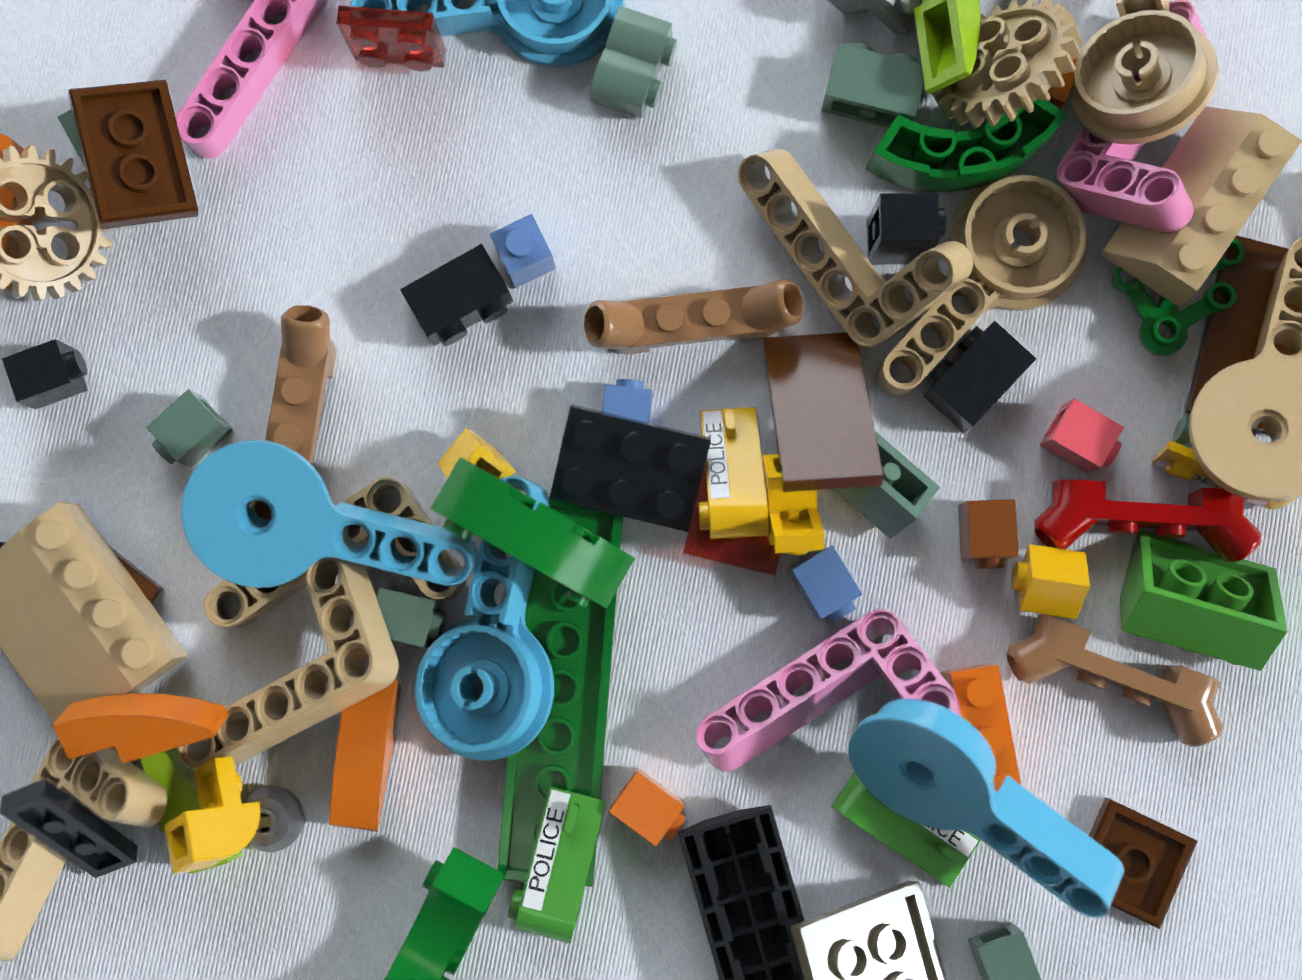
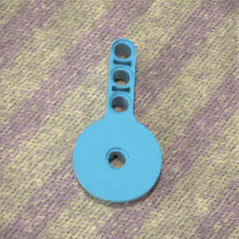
[350,0,624,67]
[181,440,478,588]
[415,476,554,761]
[848,699,1124,918]

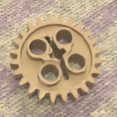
[932,0,1082,128]
[0,145,113,301]

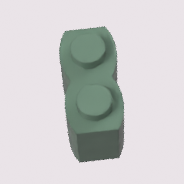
[589,5,678,118]

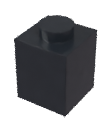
[2,339,88,409]

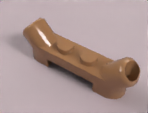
[584,278,803,354]
[250,305,336,520]
[1006,614,1224,747]

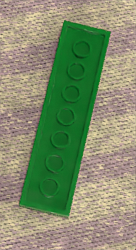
[497,499,623,887]

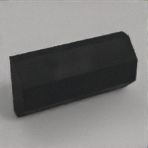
[678,805,805,980]

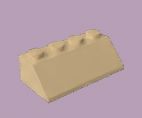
[1100,107,1302,306]

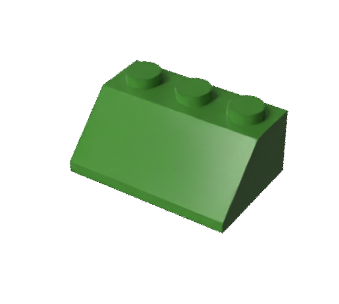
[1120,529,1288,671]

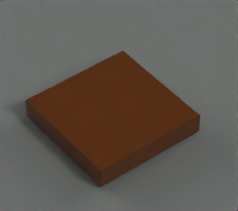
[1088,797,1198,929]

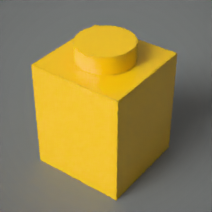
[437,427,515,479]
[1011,544,1090,619]

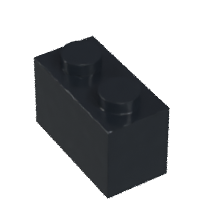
[866,192,947,265]
[400,243,514,346]
[923,320,1037,433]

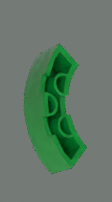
[865,98,1068,192]
[430,457,635,609]
[384,847,505,980]

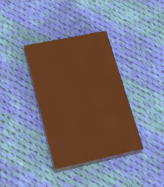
[68,80,199,230]

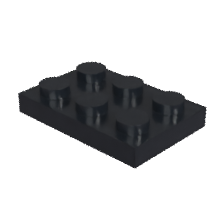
[549,404,711,532]

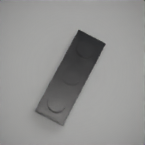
[0,779,138,878]

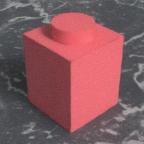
[1039,398,1124,473]

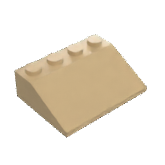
[0,501,189,722]

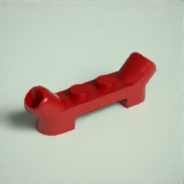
[1034,479,1262,562]

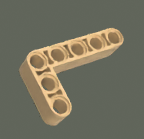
[738,148,973,347]
[204,478,465,627]
[177,557,399,769]
[0,738,167,961]

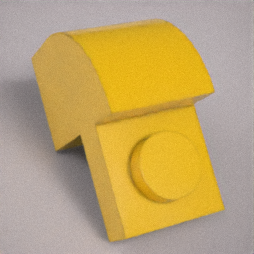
[762,454,825,555]
[164,756,260,874]

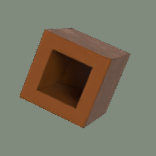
[958,499,1019,569]

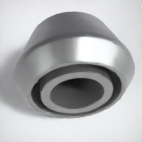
[242,786,304,852]

